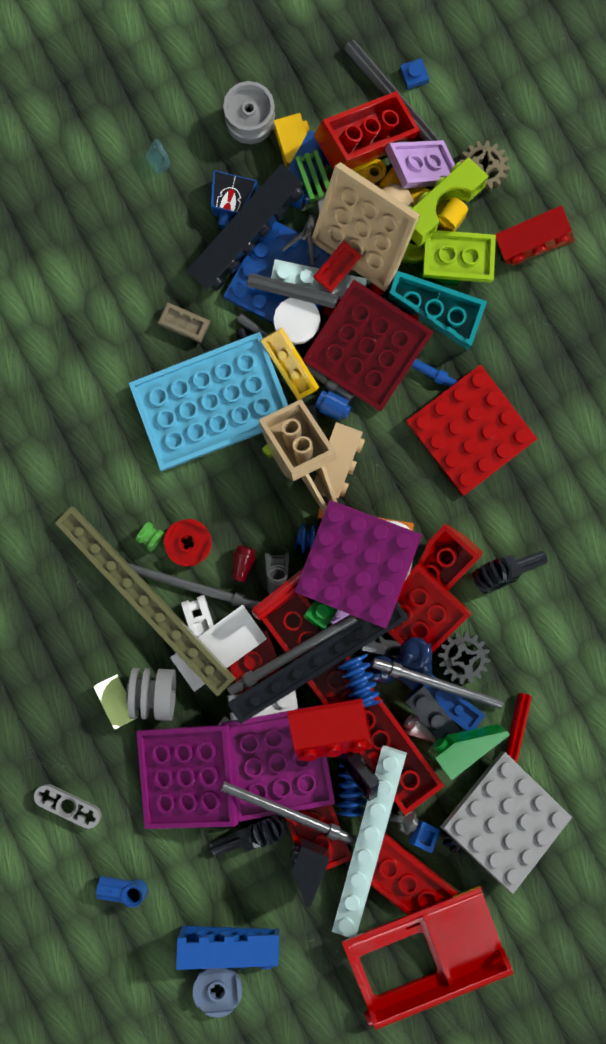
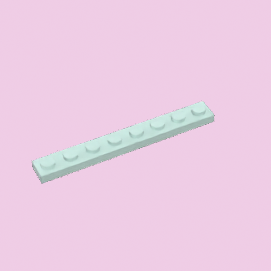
[332,745,407,938]

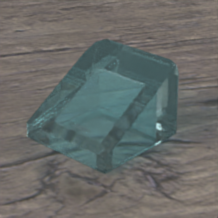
[146,139,171,174]

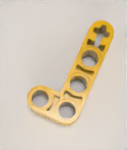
[378,167,468,232]

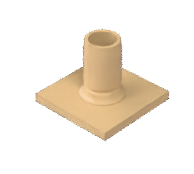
[312,162,420,292]

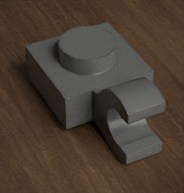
[361,636,401,659]

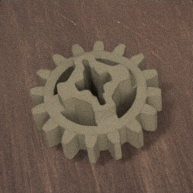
[460,141,510,193]

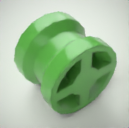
[135,522,165,552]

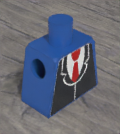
[211,170,258,230]

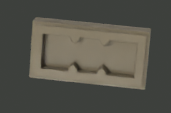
[158,302,211,343]

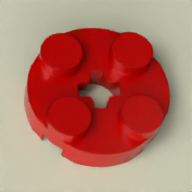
[164,519,212,567]

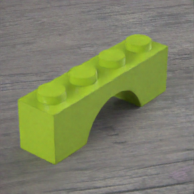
[409,157,489,247]

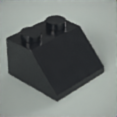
[289,838,330,907]

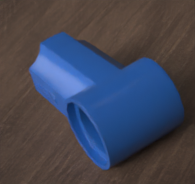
[96,876,148,907]

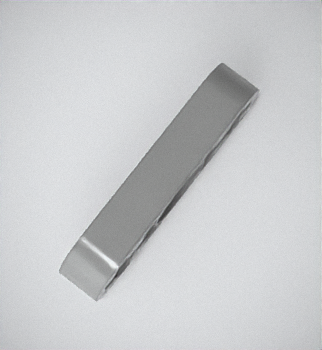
[34,784,102,829]

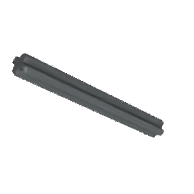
[345,39,439,141]

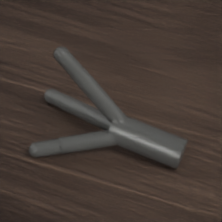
[281,214,318,267]

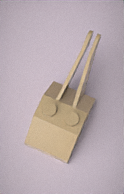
[259,399,338,513]

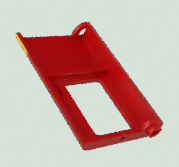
[342,886,514,1030]

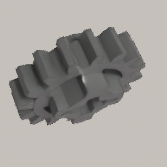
[437,632,490,684]

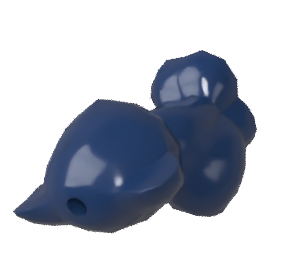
[366,637,432,684]

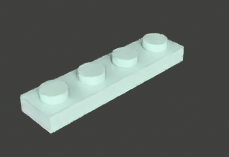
[271,259,367,299]

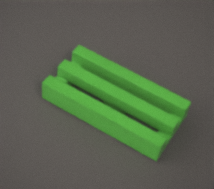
[295,150,329,203]

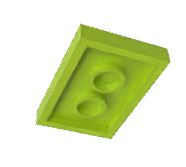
[422,230,496,283]

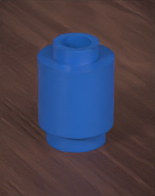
[315,391,352,422]

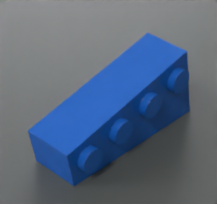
[176,926,280,970]

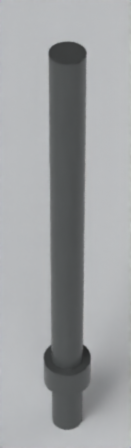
[236,314,354,402]
[128,563,260,609]
[227,615,358,696]
[370,658,503,709]
[220,781,356,845]

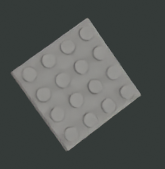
[440,751,572,894]

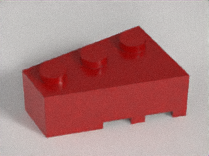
[495,205,575,265]

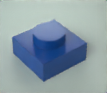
[399,58,429,90]
[409,820,441,853]

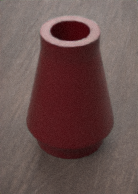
[232,545,257,582]

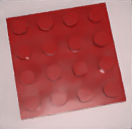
[406,364,537,496]

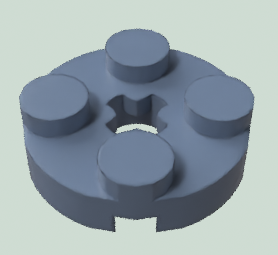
[193,968,242,1018]

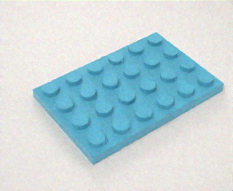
[129,332,288,471]

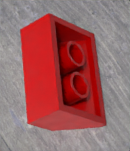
[287,699,372,761]

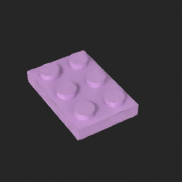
[385,140,455,188]

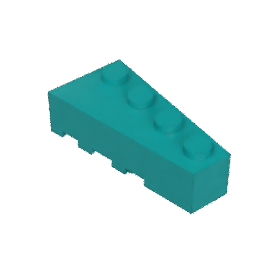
[388,271,487,350]

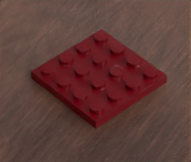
[303,280,433,412]

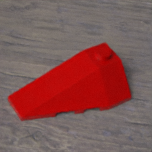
[418,523,483,590]

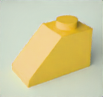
[274,113,309,169]

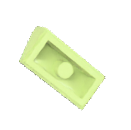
[93,674,138,730]

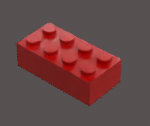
[313,91,420,170]

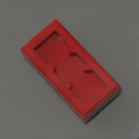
[313,241,362,293]

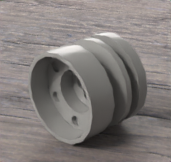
[126,668,176,721]

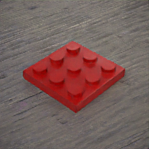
[388,563,472,653]

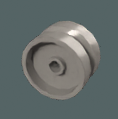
[223,81,275,144]

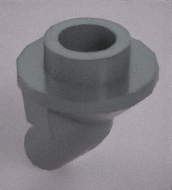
[389,811,418,835]

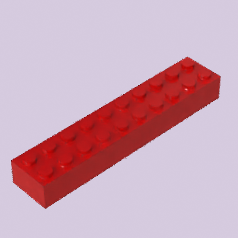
[262,593,444,816]

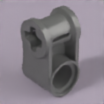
[265,553,290,594]

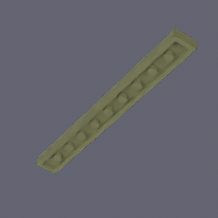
[55,506,236,696]

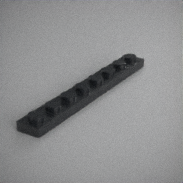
[227,601,408,724]

